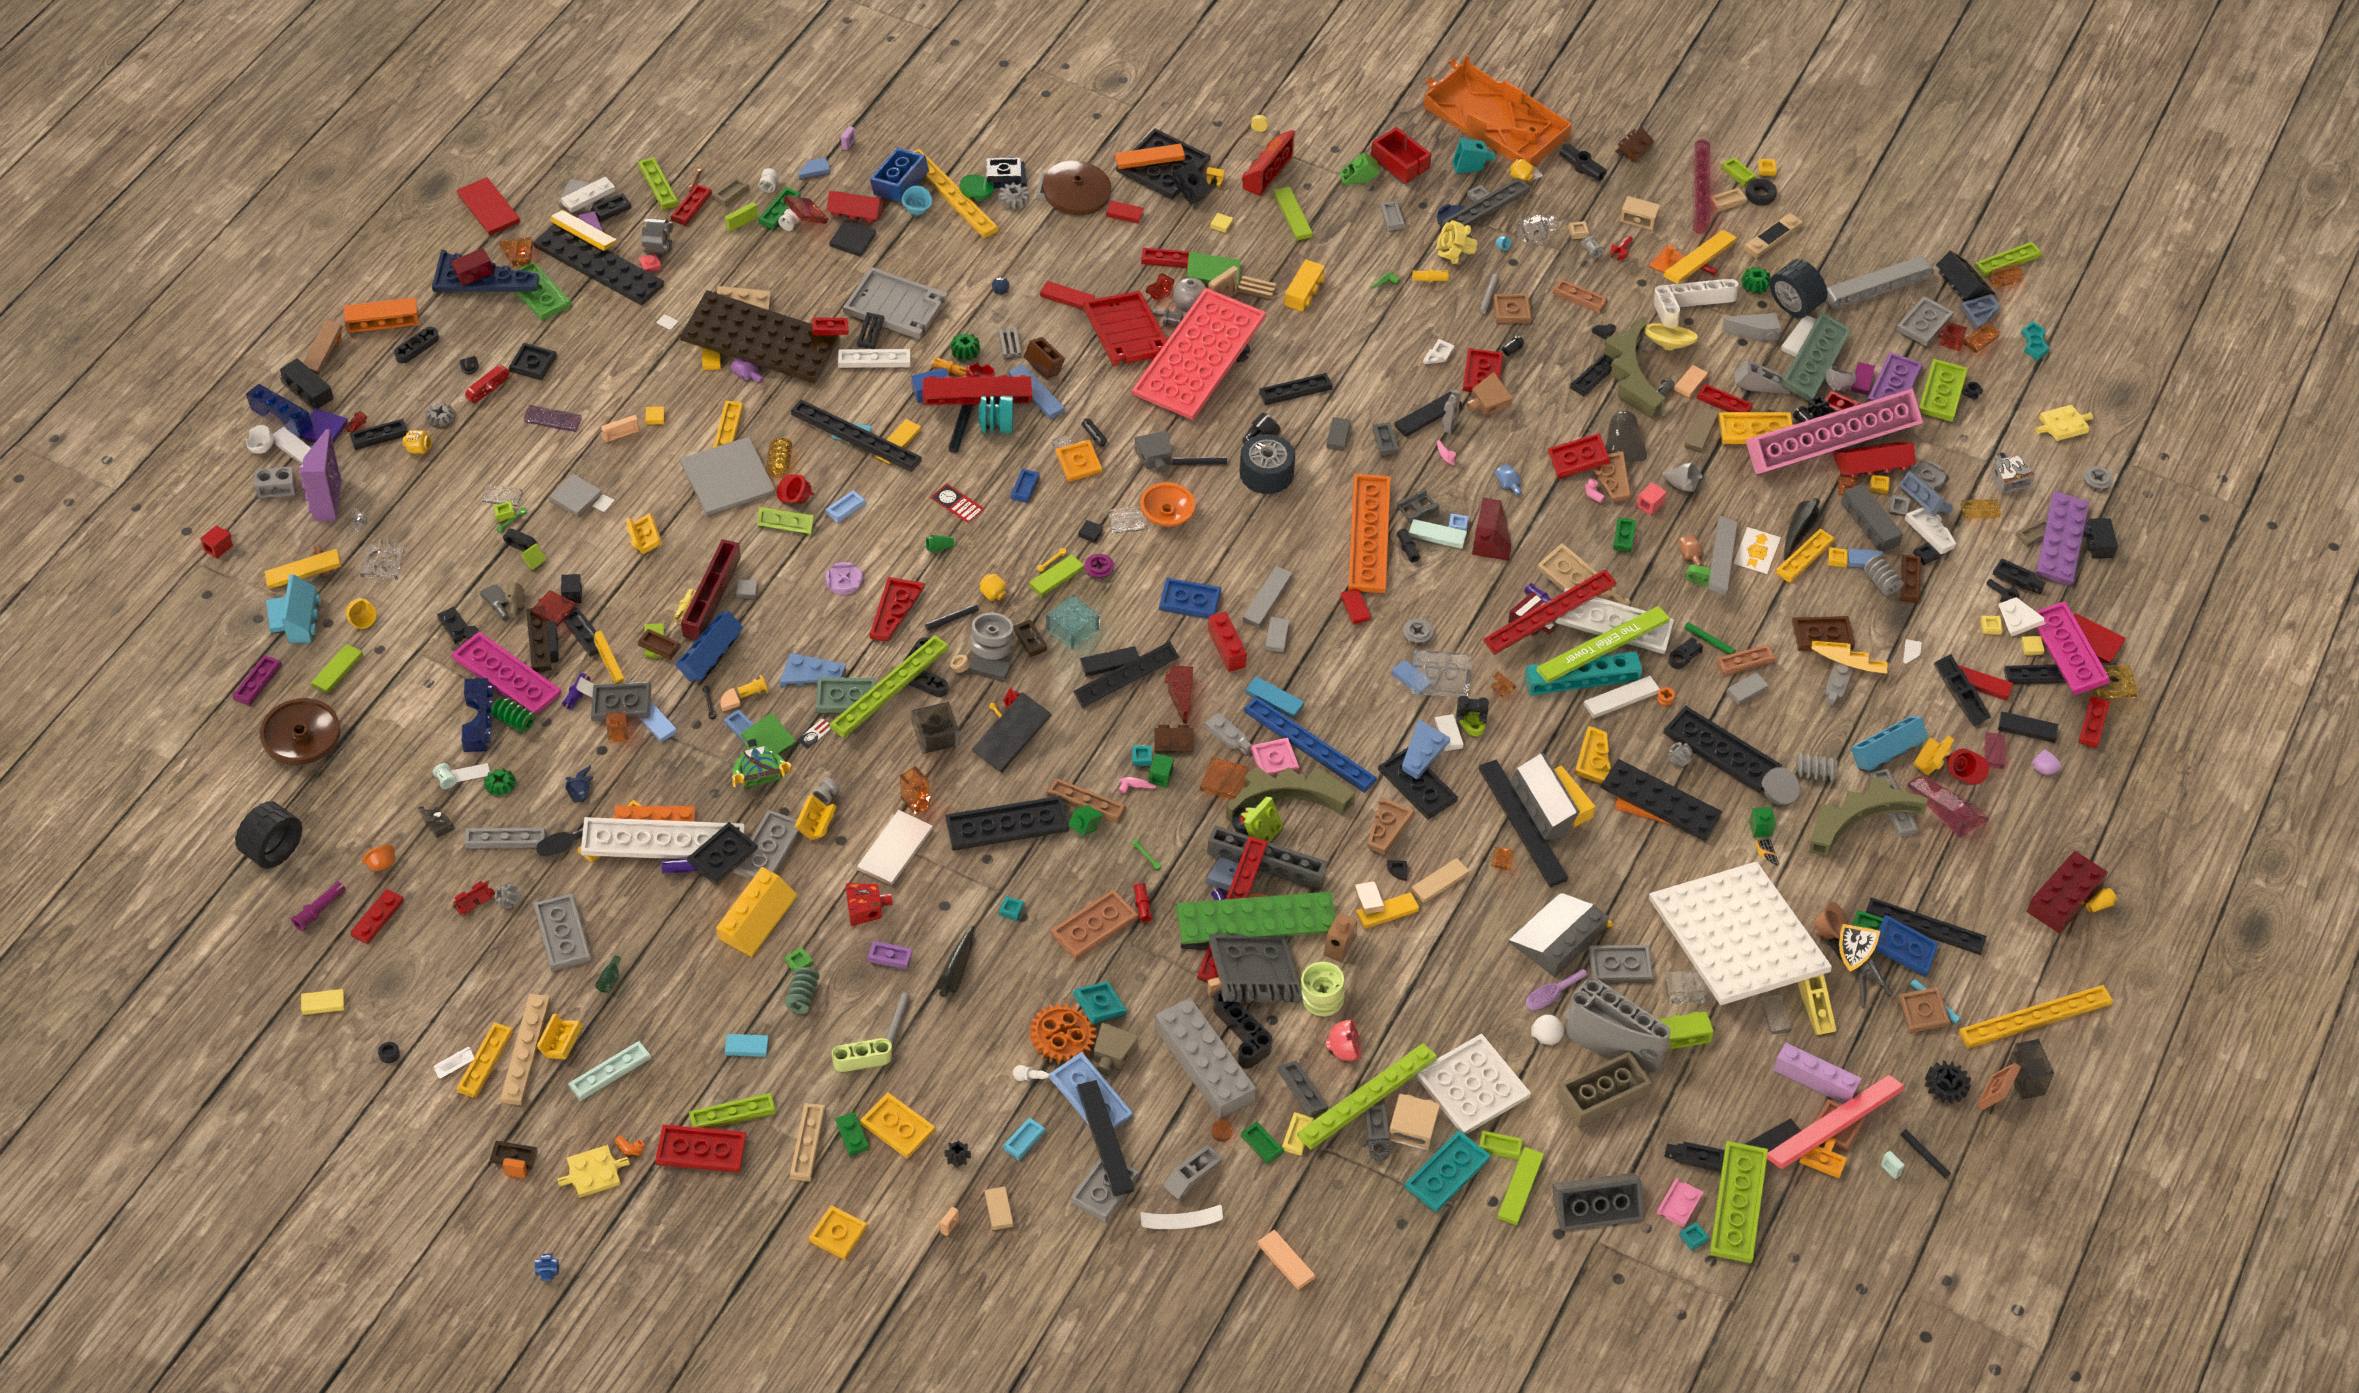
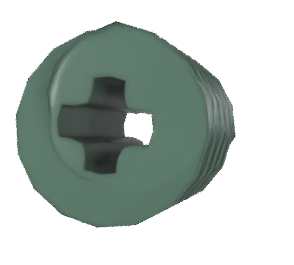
[784,967,820,1014]

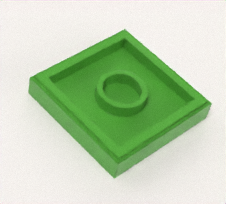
[741,713,796,755]

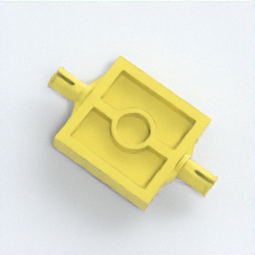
[2035,405,2093,441]
[557,1145,630,1198]

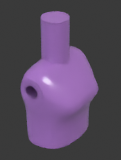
[731,359,764,383]

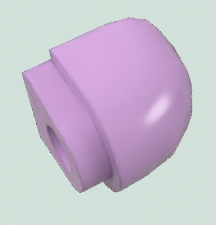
[2032,749,2061,775]

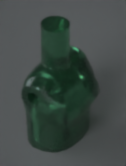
[595,955,621,993]

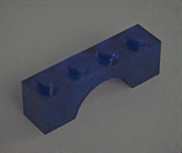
[246,384,313,437]
[461,678,494,752]

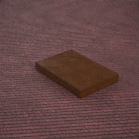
[1792,616,1855,651]

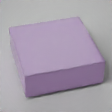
[841,126,855,151]

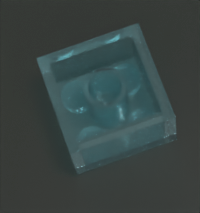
[1046,594,1100,650]

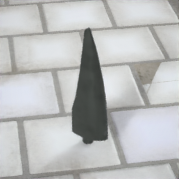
[1784,498,1820,560]
[937,925,975,997]

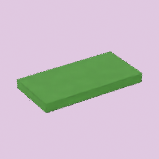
[516,261,572,321]

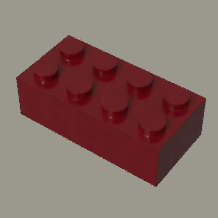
[2026,850,2108,934]

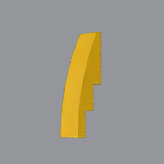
[1812,641,1887,674]

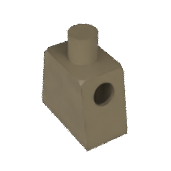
[1094,1023,1138,1074]

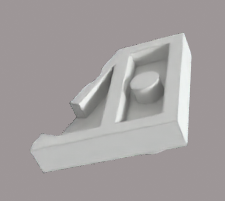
[1999,597,2046,637]

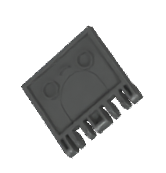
[1209,934,1302,1002]

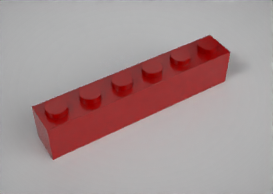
[922,375,1033,405]

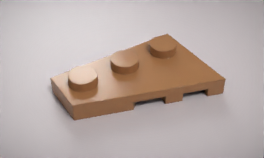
[1593,451,1631,503]
[1368,796,1415,855]

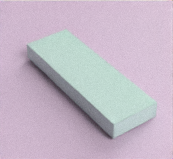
[1409,519,1467,549]

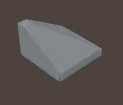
[1889,495,1910,516]

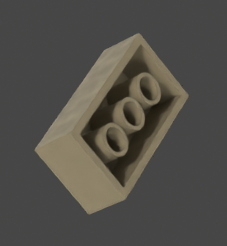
[1556,1051,1652,1128]

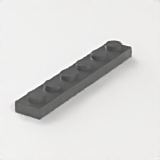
[1442,178,1530,227]

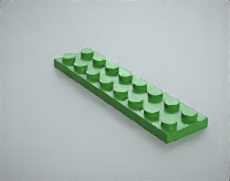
[1176,892,1336,944]

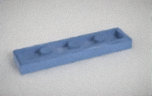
[1008,364,1065,419]

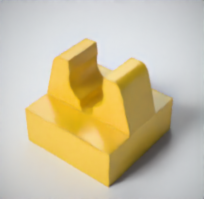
[1206,167,1226,187]

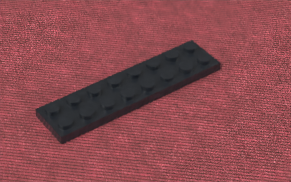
[533,224,664,306]

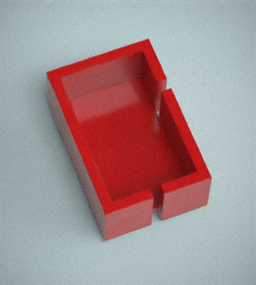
[1371,127,1432,184]

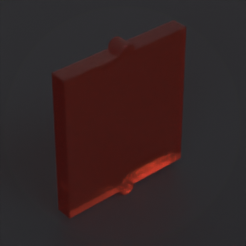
[531,590,577,626]

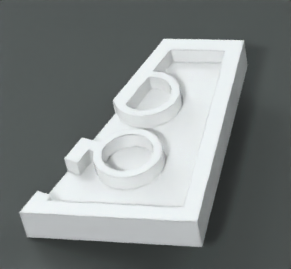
[1904,507,1956,554]

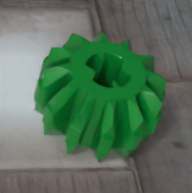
[1741,266,1771,295]
[950,332,981,362]

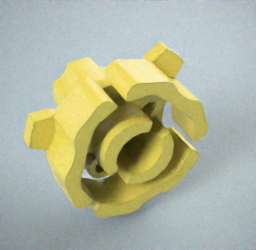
[1437,220,1477,264]

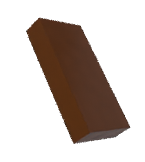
[638,629,681,660]

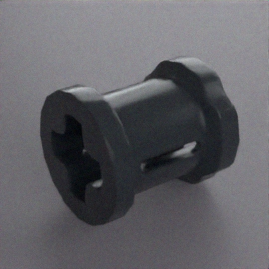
[1793,406,1815,423]

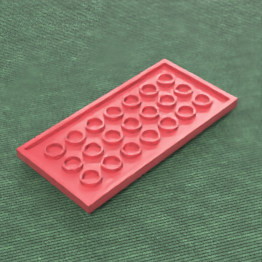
[1132,288,1266,420]

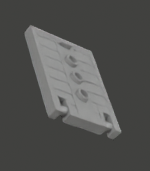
[843,267,947,340]

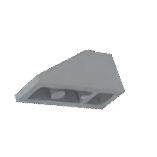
[1722,313,1781,342]
[1735,359,1791,394]
[1163,1144,1223,1199]

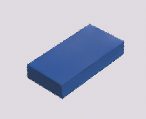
[1011,468,1040,503]

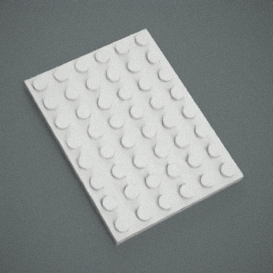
[1649,862,1832,1005]

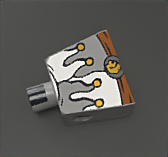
[1992,452,2035,495]

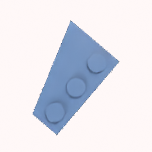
[780,653,846,687]
[1402,719,1450,779]

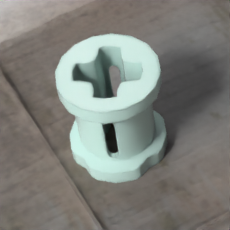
[433,763,457,789]

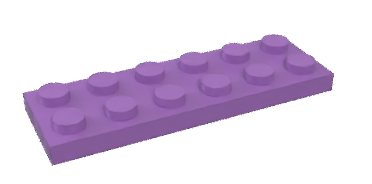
[2035,491,2089,586]

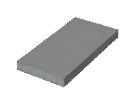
[733,809,801,879]
[533,893,591,972]

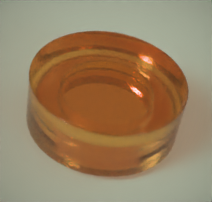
[1211,1120,1233,1142]

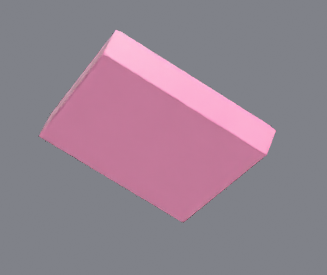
[1251,738,1299,777]

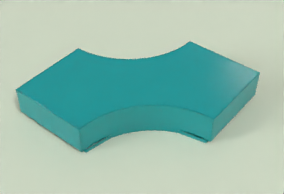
[2021,321,2050,361]

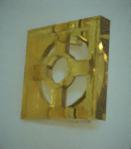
[2093,665,2138,698]

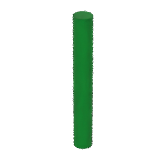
[1684,622,1736,655]

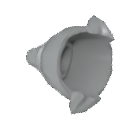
[1662,462,1702,492]

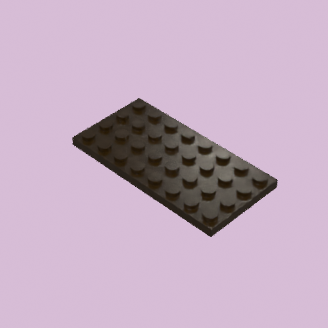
[680,290,840,384]

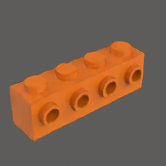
[344,298,419,333]

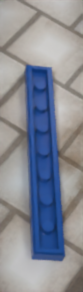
[1244,697,1377,793]

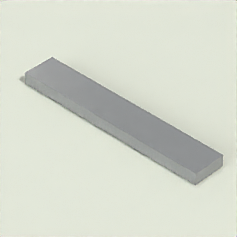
[1708,516,1737,595]

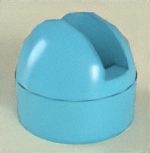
[1496,236,1511,251]

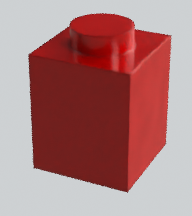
[200,525,233,559]

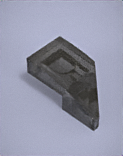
[418,806,455,838]

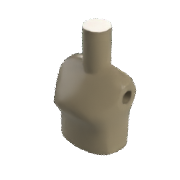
[503,582,524,618]

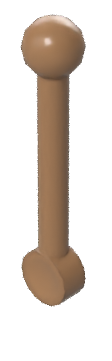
[687,166,702,192]

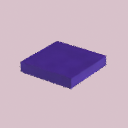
[297,408,348,443]

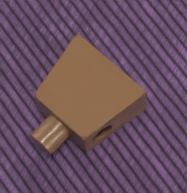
[1467,373,1513,416]
[1323,913,1357,963]

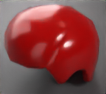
[966,362,995,377]

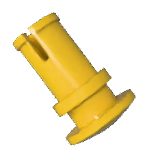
[737,675,768,699]

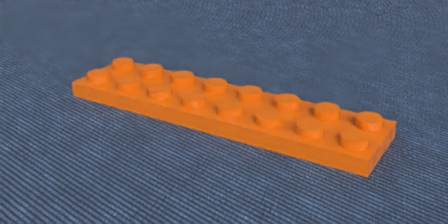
[1348,474,1390,594]

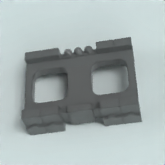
[1397,489,1439,524]

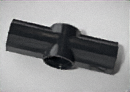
[1559,143,1607,182]

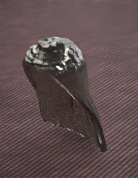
[1605,410,1646,461]

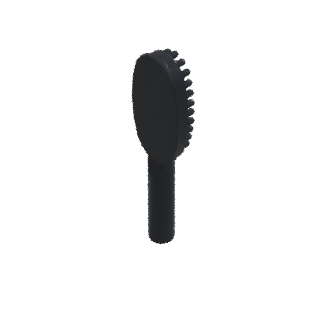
[536,829,583,856]

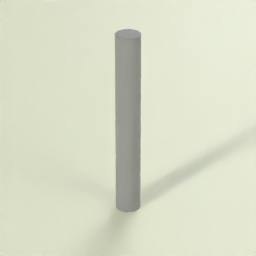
[1479,274,1499,314]
[886,993,910,1046]

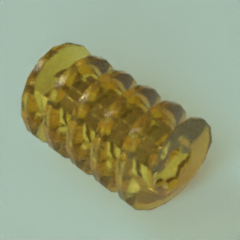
[766,438,793,478]

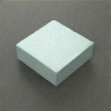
[1881,1151,1905,1179]

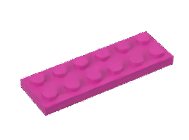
[2035,601,2110,695]
[451,632,562,716]

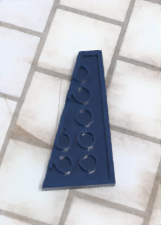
[432,249,540,292]

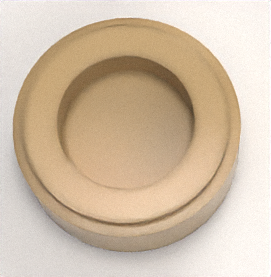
[950,655,970,673]

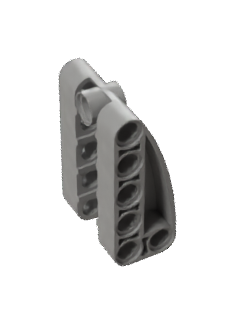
[1564,978,1671,1072]

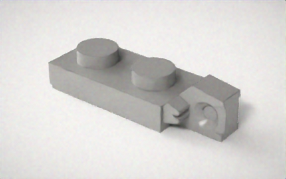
[1824,661,1853,707]
[1204,712,1252,756]

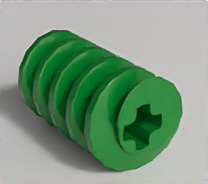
[491,697,536,733]

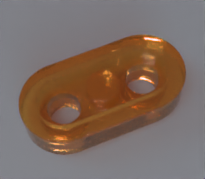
[1989,266,2024,287]

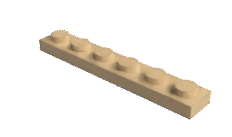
[500,994,550,1105]

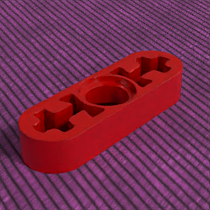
[465,365,510,403]

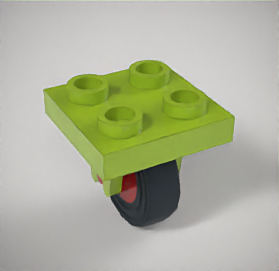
[1232,796,1283,843]

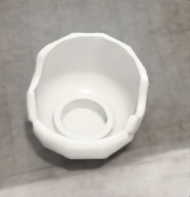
[245,425,274,454]
[1531,1015,1564,1045]

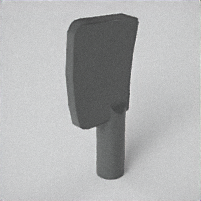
[480,584,509,621]

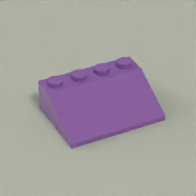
[299,429,342,521]

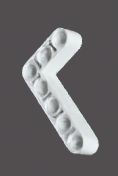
[1654,279,1739,328]

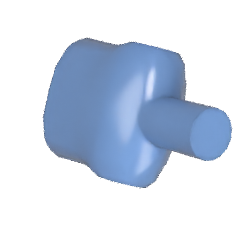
[1494,464,1522,497]

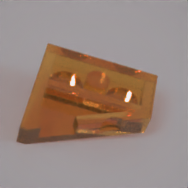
[498,237,533,266]

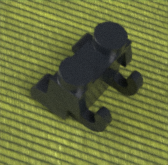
[1456,696,1489,724]

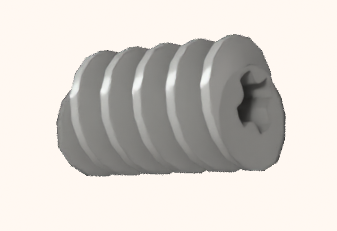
[1864,555,1904,595]
[1795,753,1837,783]

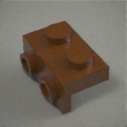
[1615,126,1655,162]
[1154,725,1193,752]

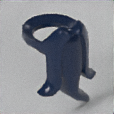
[565,765,593,803]

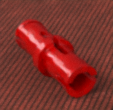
[1133,883,1152,923]

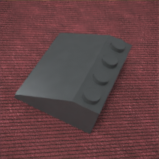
[1509,893,1609,977]

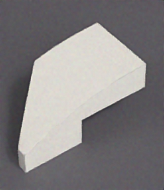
[1423,339,1454,364]

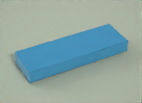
[1245,676,1304,719]

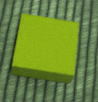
[493,501,515,522]
[520,544,547,570]

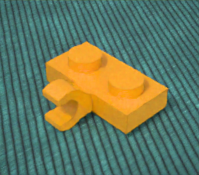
[1799,1137,1847,1179]

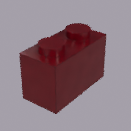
[451,248,495,286]

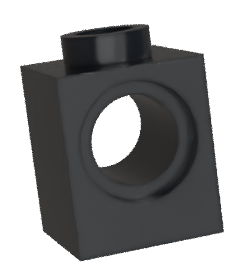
[561,574,582,604]

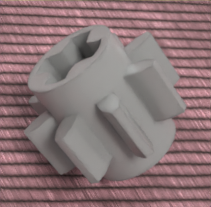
[1668,742,1693,766]
[495,883,520,909]

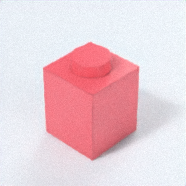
[1637,483,1667,515]

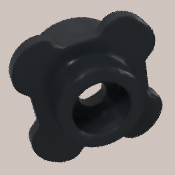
[1962,382,1983,400]

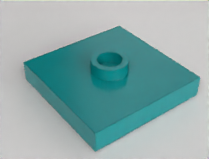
[1072,981,1128,1024]

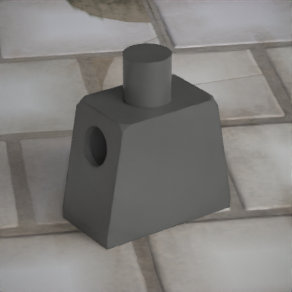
[1134,430,1172,473]

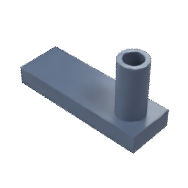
[1899,471,1953,515]

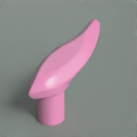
[1437,440,1456,465]
[1119,777,1156,794]

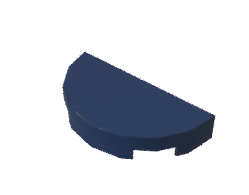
[1437,204,1466,227]

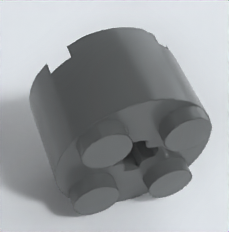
[642,218,673,254]

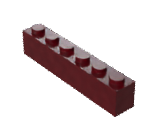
[681,539,741,640]

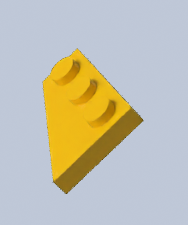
[1574,726,1611,784]

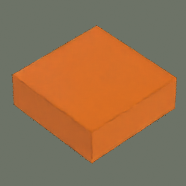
[503,1158,528,1179]

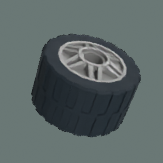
[1770,259,1828,318]
[1239,434,1295,494]

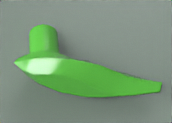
[1371,271,1400,289]

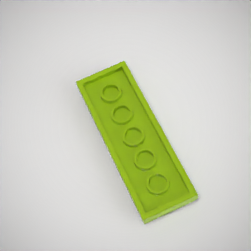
[1709,1141,1768,1264]

